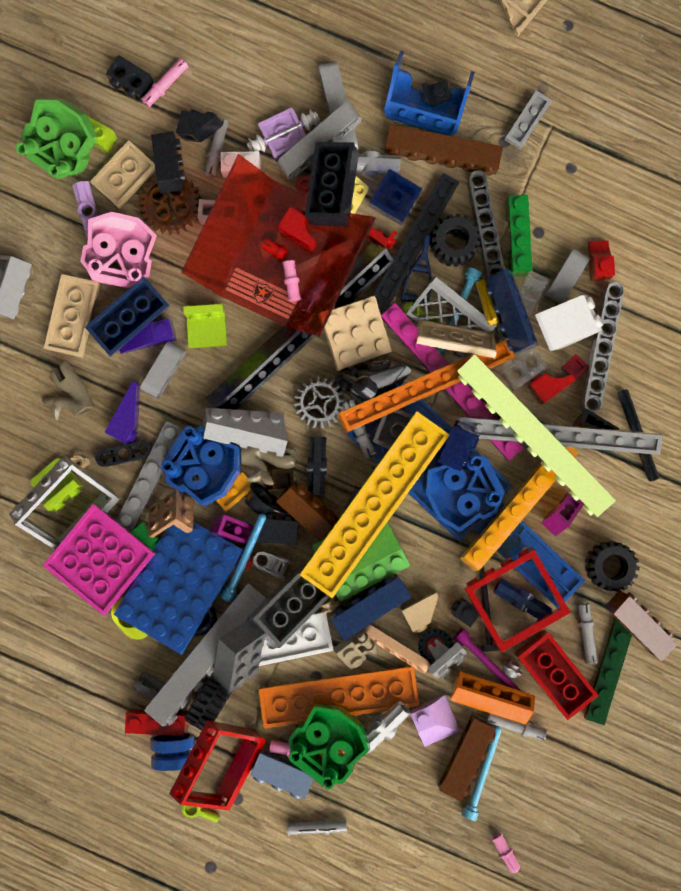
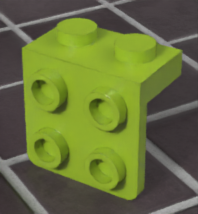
[30,458,84,512]

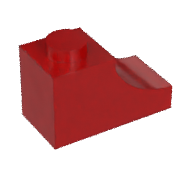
[278,207,317,252]
[588,240,615,281]
[527,373,576,405]

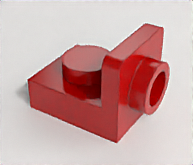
[366,227,397,249]

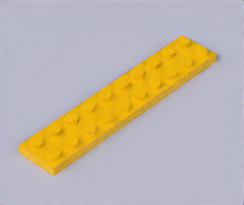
[300,411,449,598]

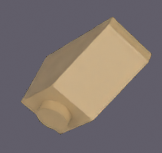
[401,591,438,633]

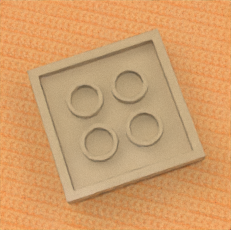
[319,296,392,370]

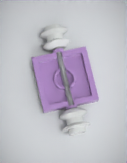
[247,108,320,159]

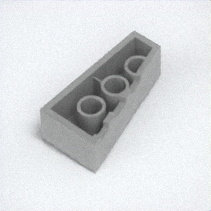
[202,408,288,457]

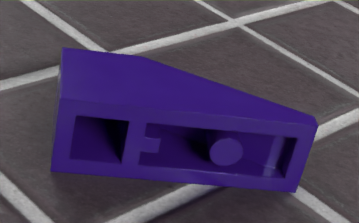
[119,318,177,354]
[105,381,140,444]

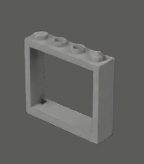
[9,456,120,550]

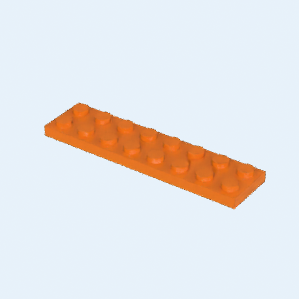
[258,666,420,729]

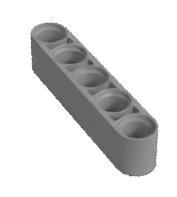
[318,61,358,150]
[277,102,362,179]

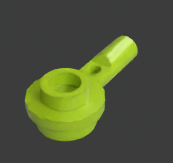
[401,302,439,323]
[181,805,220,823]

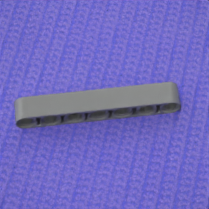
[580,282,624,413]

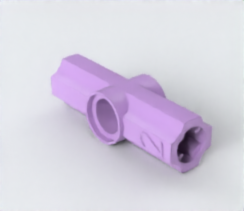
[72,181,99,241]

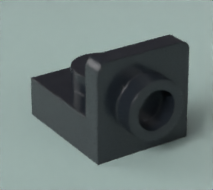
[421,79,453,107]
[451,598,479,628]

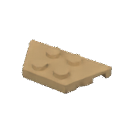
[499,0,547,36]

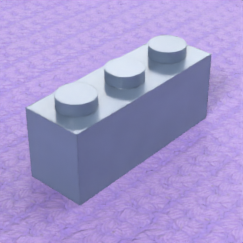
[250,749,313,799]

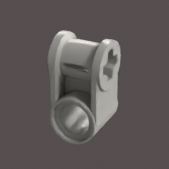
[253,550,292,579]

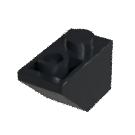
[175,110,223,143]

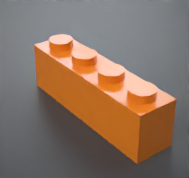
[450,672,535,725]

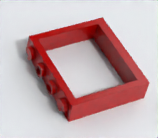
[464,548,571,652]
[169,720,266,811]

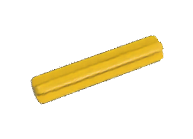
[476,279,498,326]

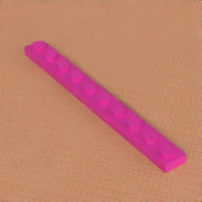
[381,303,523,461]

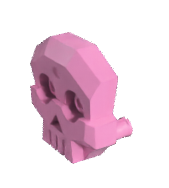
[80,212,157,289]

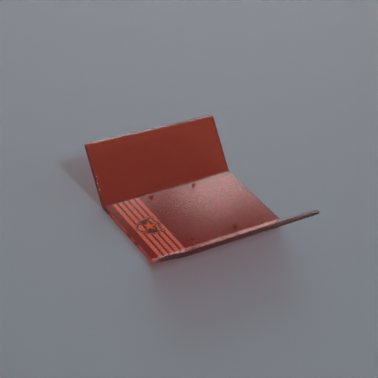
[181,154,376,337]

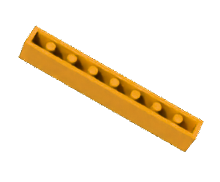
[460,446,579,571]

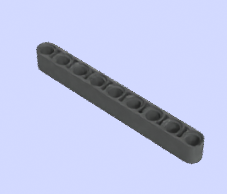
[467,171,509,341]

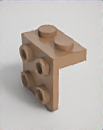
[148,490,193,538]

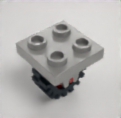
[418,628,468,679]

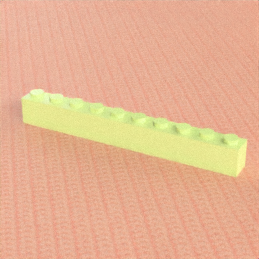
[457,355,616,517]

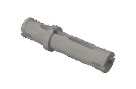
[204,118,229,177]
[342,399,376,458]
[577,603,598,664]
[486,713,547,741]
[287,818,347,836]

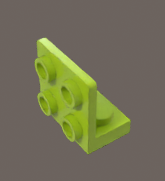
[183,304,227,349]

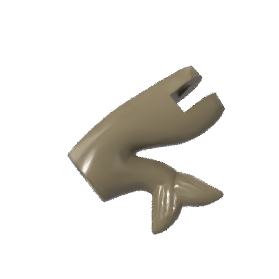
[42,361,94,420]
[241,446,296,485]

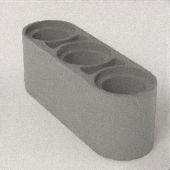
[545,248,590,304]
[140,341,186,399]

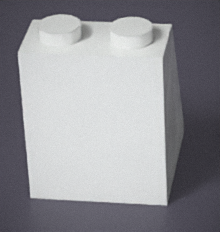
[535,295,603,351]

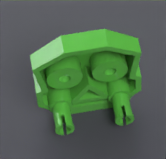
[16,99,98,179]

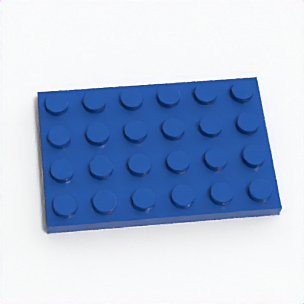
[114,522,243,655]

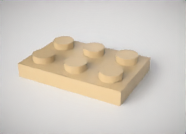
[90,140,155,209]

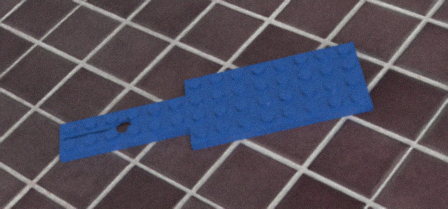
[347,382,585,608]

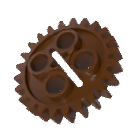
[139,177,201,235]

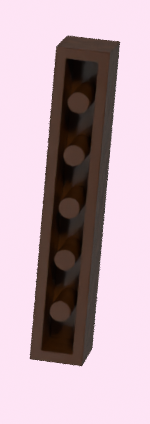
[385,124,503,176]

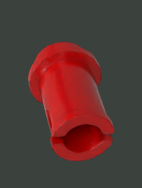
[262,238,288,260]

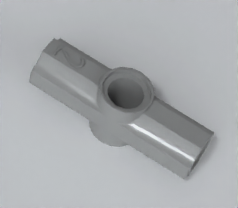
[356,151,401,175]
[366,701,411,753]

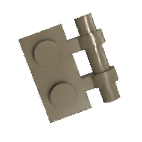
[333,631,378,670]

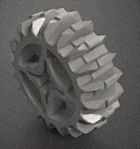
[294,376,346,429]

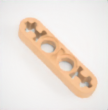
[360,624,430,673]

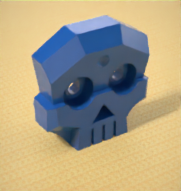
[161,426,241,506]
[425,451,505,532]

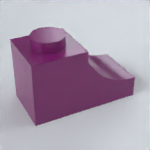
[541,492,584,536]

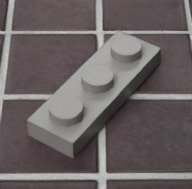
[505,90,552,150]

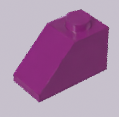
[210,514,254,545]

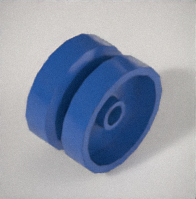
[150,732,195,771]

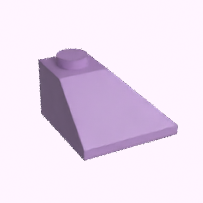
[410,694,460,747]

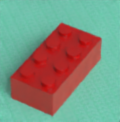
[514,630,599,720]

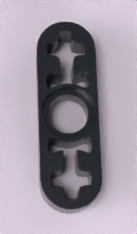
[95,441,152,467]

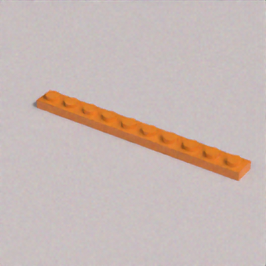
[337,340,515,433]

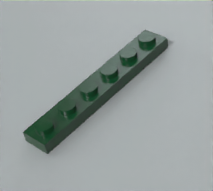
[584,618,632,726]

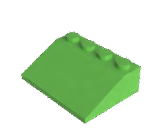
[312,521,410,602]

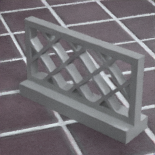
[406,275,497,359]

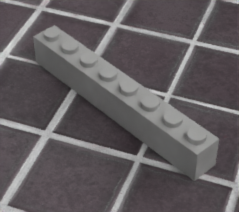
[144,584,267,726]

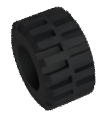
[430,214,481,267]
[585,541,640,592]
[185,677,231,731]

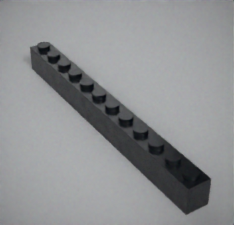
[205,241,395,410]

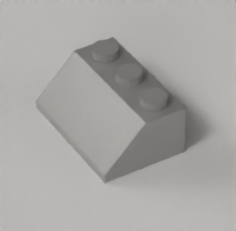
[0,255,32,319]

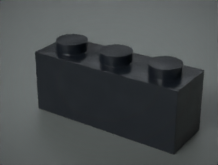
[151,131,186,194]

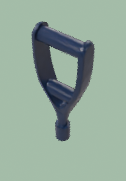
[401,235,432,306]

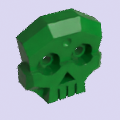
[288,703,371,790]

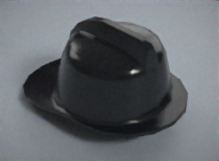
[245,482,288,515]

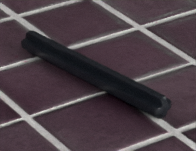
[618,389,659,482]

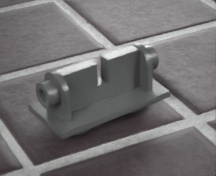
[133,672,165,700]

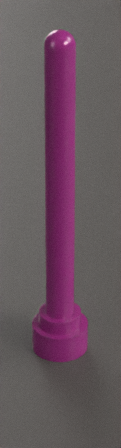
[453,628,523,692]

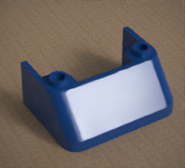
[384,51,475,136]

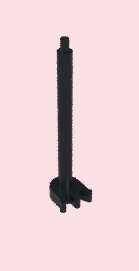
[479,566,498,652]

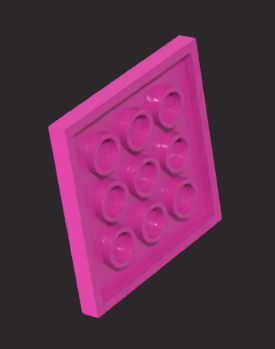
[42,504,156,616]

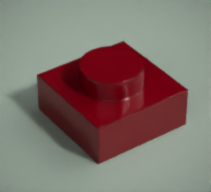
[561,354,589,380]

